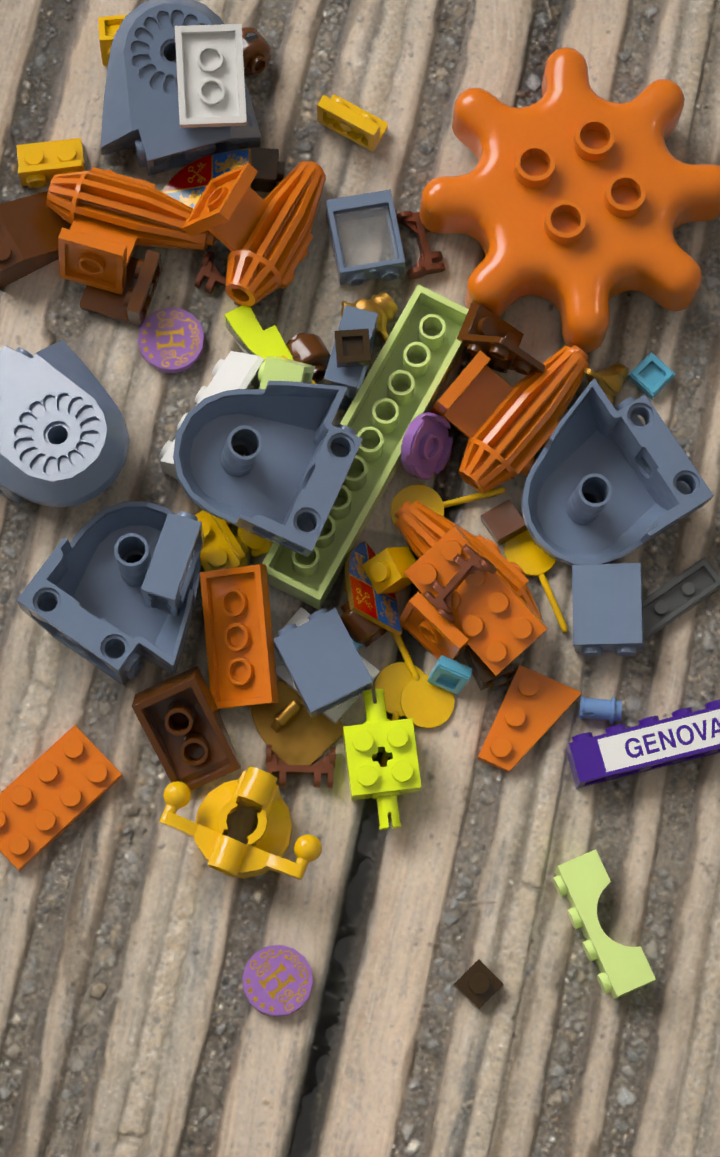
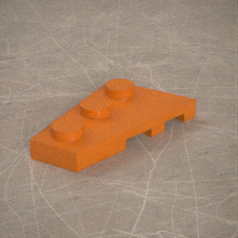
[477,665,582,773]

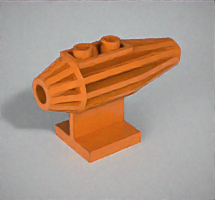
[182,161,326,306]
[46,167,217,295]
[430,345,590,494]
[394,500,542,660]

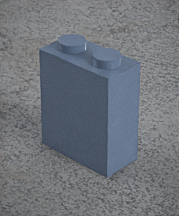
[572,563,644,657]
[273,608,373,718]

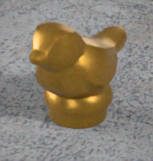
[340,292,398,345]
[583,363,629,404]

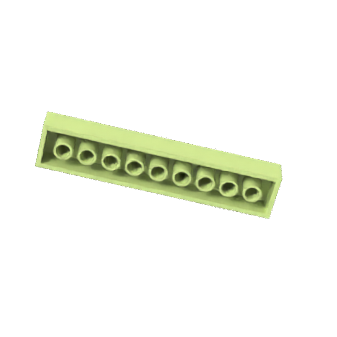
[262,284,469,610]

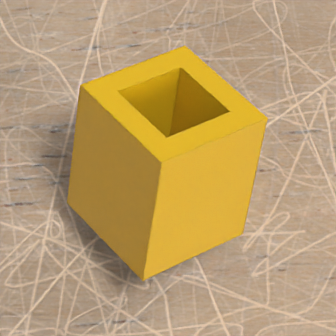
[362,546,416,594]

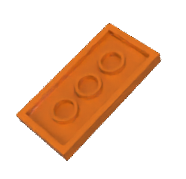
[404,526,549,676]
[200,564,279,709]
[0,725,123,872]

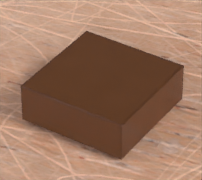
[480,500,527,546]

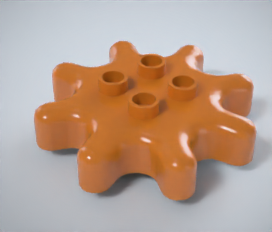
[419,47,720,353]

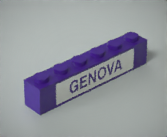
[565,699,720,789]

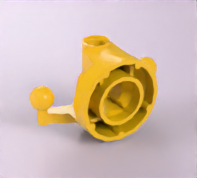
[159,766,322,880]

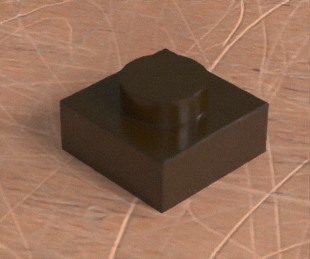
[334,328,371,368]
[453,959,504,1010]

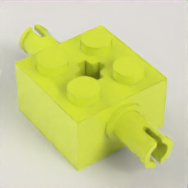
[343,689,422,830]

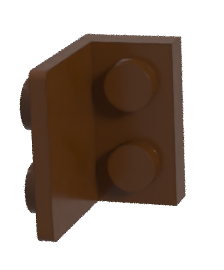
[80,250,163,327]
[457,303,546,375]

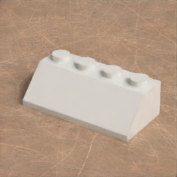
[159,351,265,479]

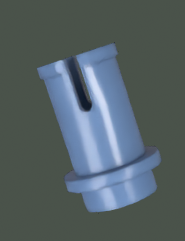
[579,696,622,724]

